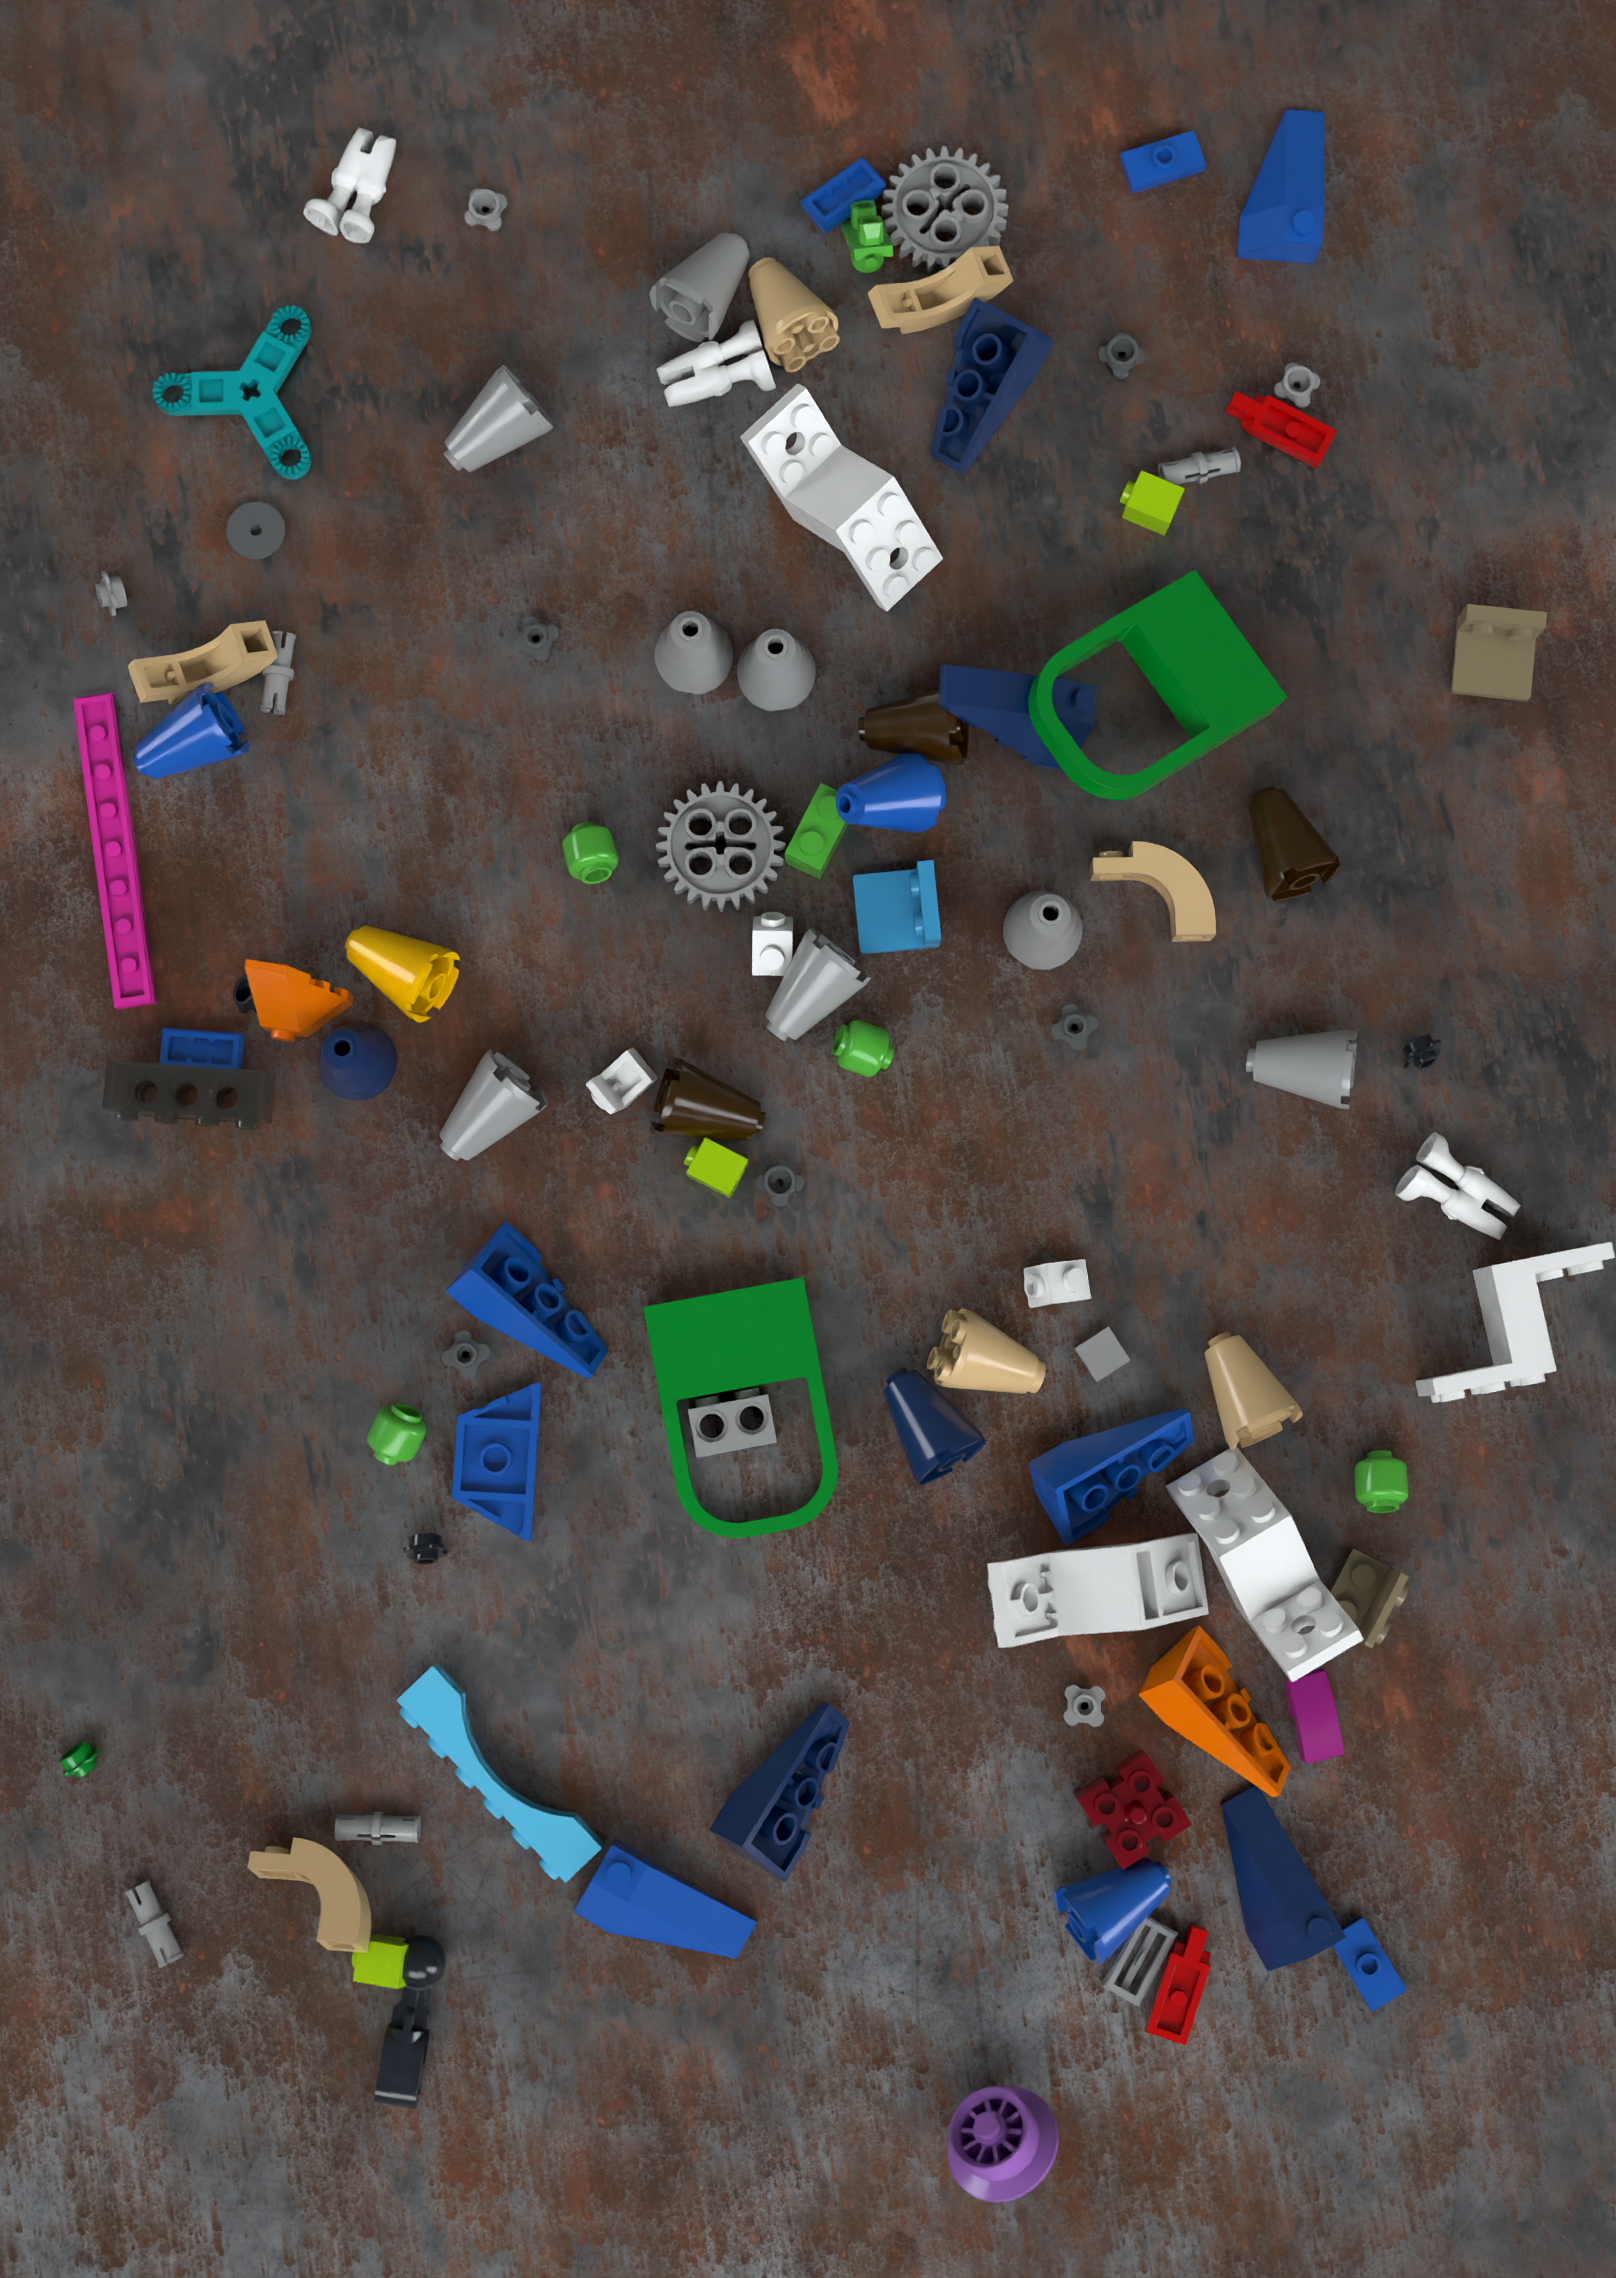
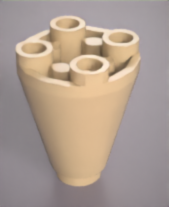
[749,258,840,372]
[927,1308,1046,1394]

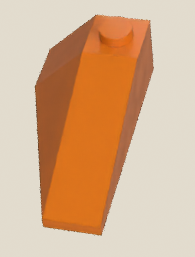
[245,959,354,1042]
[1138,1625,1291,1798]

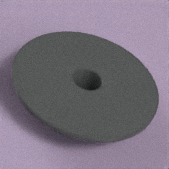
[226,501,286,559]

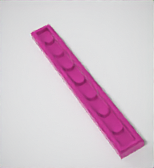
[73,693,157,1010]

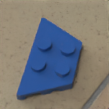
[452,1383,542,1541]

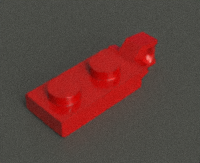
[1225,391,1337,469]
[1144,1922,1211,2045]

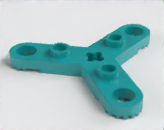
[152,305,312,480]

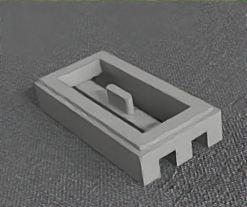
[1101,1916,1178,2007]

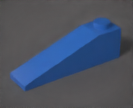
[446,1221,608,1379]
[574,1838,757,1959]

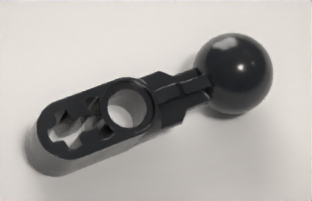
[374,1935,446,2109]

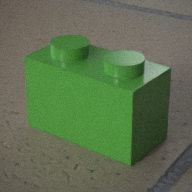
[785,783,849,880]

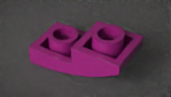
[1284,1668,1344,1764]

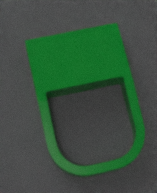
[1028,570,1287,800]
[643,1277,838,1538]

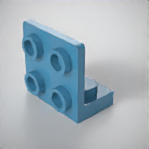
[853,860,941,954]

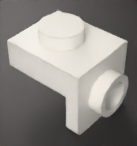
[752,912,793,976]
[586,1048,658,1114]
[1024,1259,1091,1308]

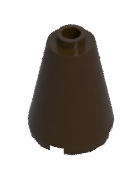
[858,689,969,765]
[1249,786,1342,902]
[650,1057,766,1141]

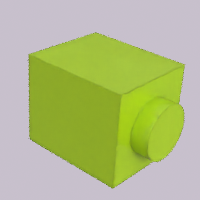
[1120,470,1185,536]
[684,1137,749,1198]
[352,1934,409,1989]

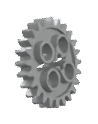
[881,146,1008,273]
[656,781,785,912]

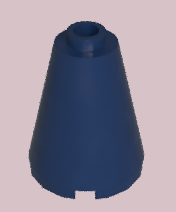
[317,1021,397,1101]
[883,1368,986,1485]

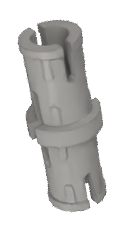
[1158,447,1241,485]
[260,631,296,715]
[335,1811,421,1845]
[125,1880,184,1968]

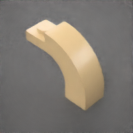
[867,245,1014,334]
[128,620,278,704]
[1089,841,1216,942]
[247,1837,371,1953]

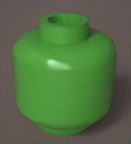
[562,822,618,884]
[832,1019,894,1077]
[367,1402,427,1465]
[1354,1450,1409,1513]

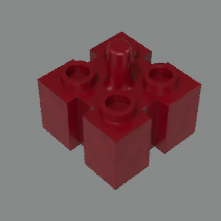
[1073,1749,1192,1870]

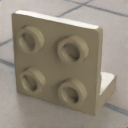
[1451,604,1547,701]
[1329,1548,1410,1648]

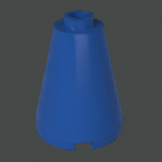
[133,682,249,780]
[836,753,946,833]
[1053,1858,1172,1965]

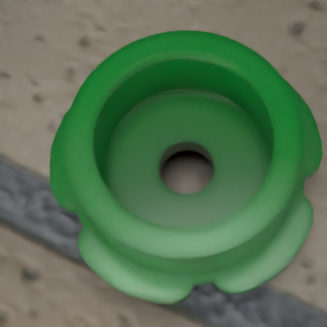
[59,1740,98,1778]

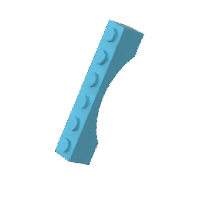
[396,1663,604,1883]

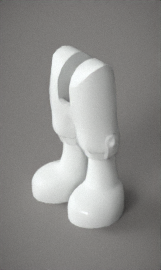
[303,127,396,243]
[657,320,776,407]
[1395,1132,1521,1240]

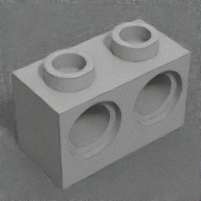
[688,1388,777,1458]

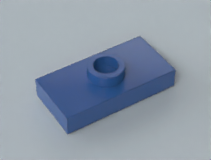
[1119,130,1206,194]
[801,157,887,235]
[159,1028,245,1075]
[1332,1915,1407,2012]

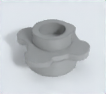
[464,188,507,231]
[1274,363,1320,408]
[95,571,127,616]
[1063,1685,1105,1727]

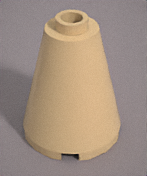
[1204,1332,1303,1450]

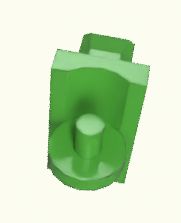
[842,200,893,273]

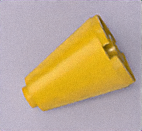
[345,925,460,1023]

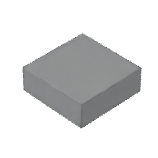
[1074,1326,1131,1382]

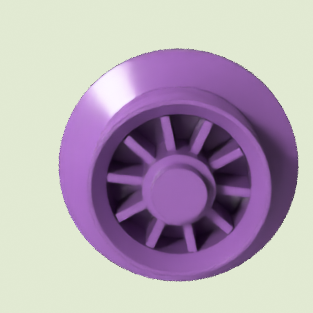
[948,2086,1059,2202]

